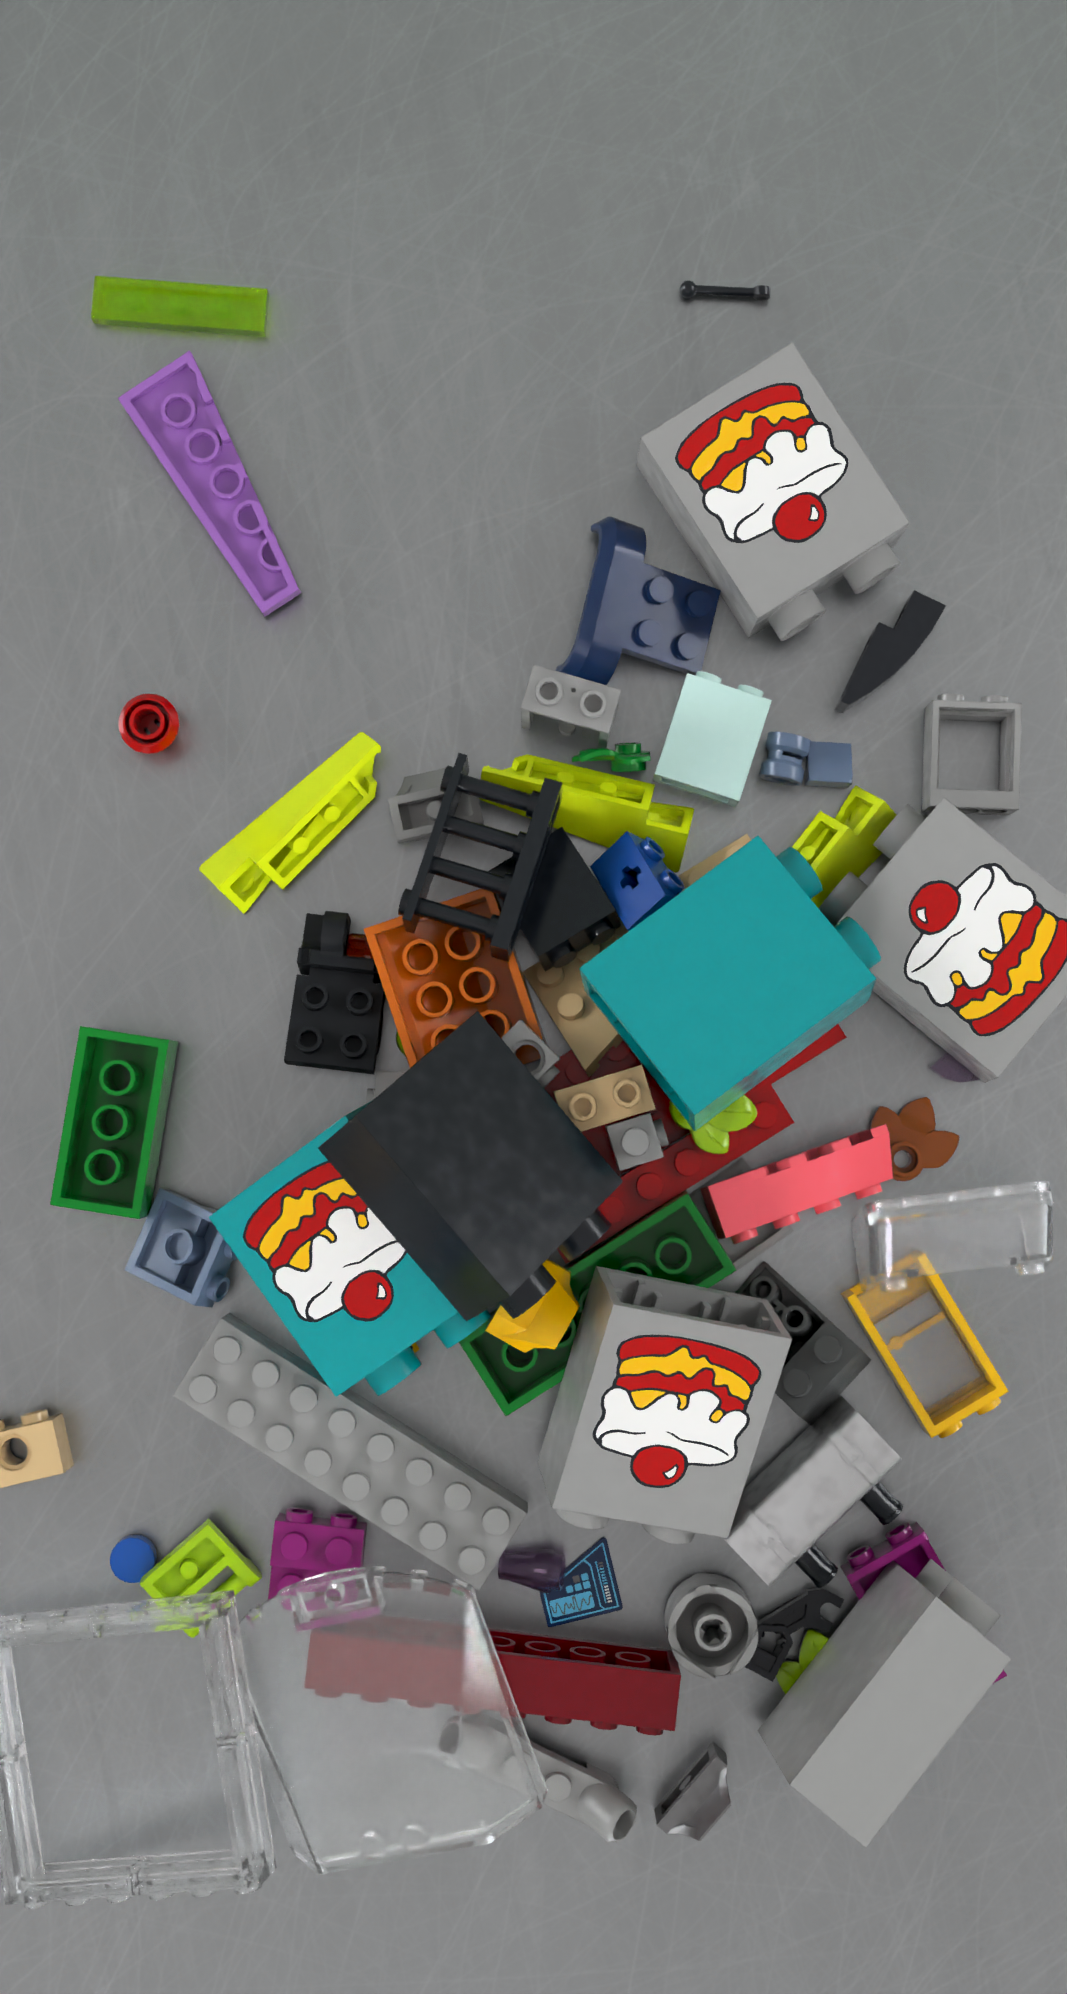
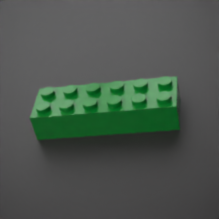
[459,1190,736,1416]

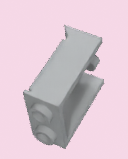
[521,664,621,748]

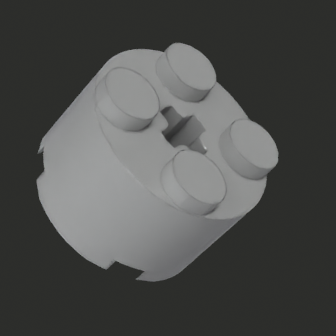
[664,1572,758,1678]

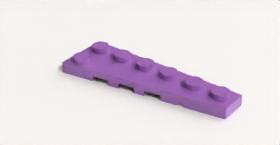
[118,351,301,617]

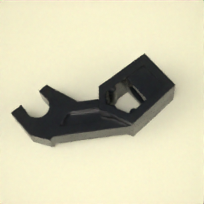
[745,1588,844,1682]

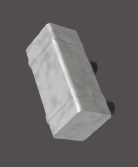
[724,1396,903,1588]

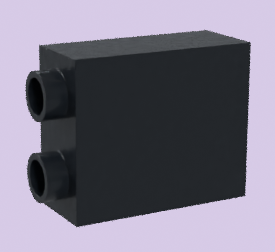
[318,1011,623,1321]

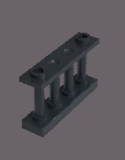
[398,753,562,962]

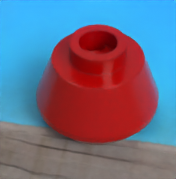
[118,694,179,754]

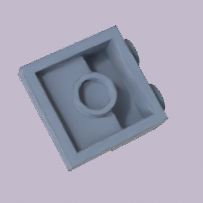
[125,1188,238,1307]

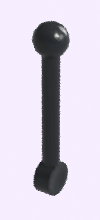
[680,280,771,301]

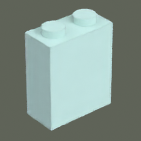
[652,671,772,807]

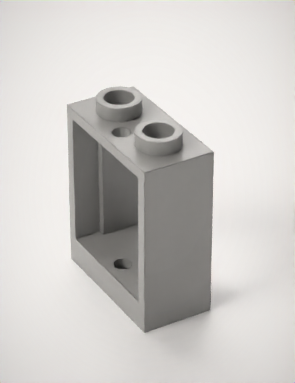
[922,694,1022,815]

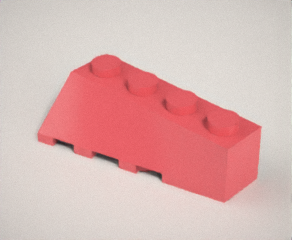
[700,1124,893,1244]

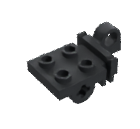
[284,911,386,1074]

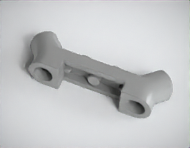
[438,1712,637,1842]

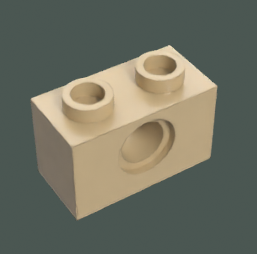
[554,1065,655,1132]
[0,1409,74,1488]

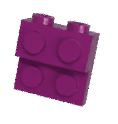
[267,1508,367,1616]

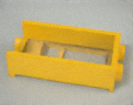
[841,1248,1009,1438]

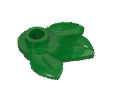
[572,742,651,772]

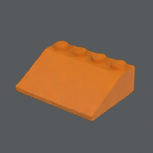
[364,889,547,1068]

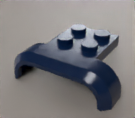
[556,516,721,685]

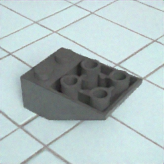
[735,1261,871,1426]

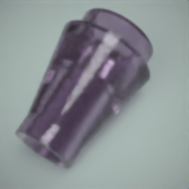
[498,1548,566,1594]

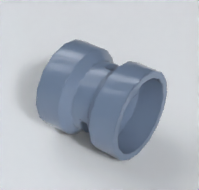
[759,731,811,786]

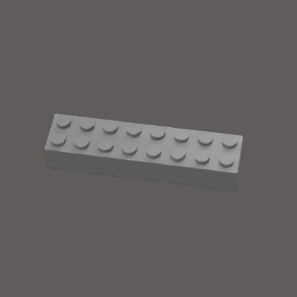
[172,1313,528,1591]

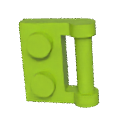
[140,1518,262,1638]

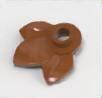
[871,1097,960,1181]

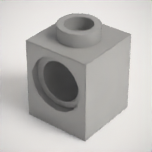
[501,1020,561,1088]

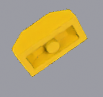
[485,1259,580,1353]

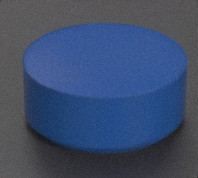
[110,1535,157,1583]

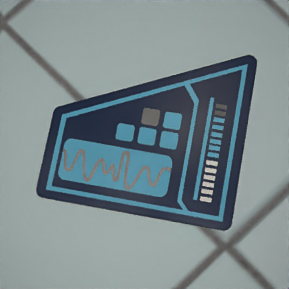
[540,1537,623,1627]

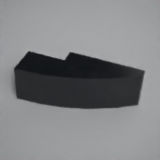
[835,590,946,713]

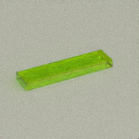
[91,276,269,337]

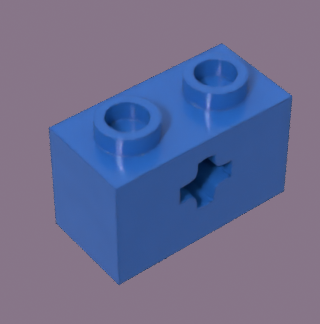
[590,831,685,931]

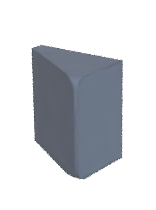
[805,741,853,788]

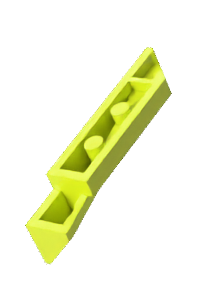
[199,732,381,914]
[479,754,694,872]
[792,785,897,908]

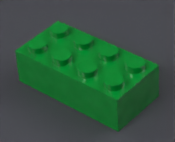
[50,1026,178,1219]

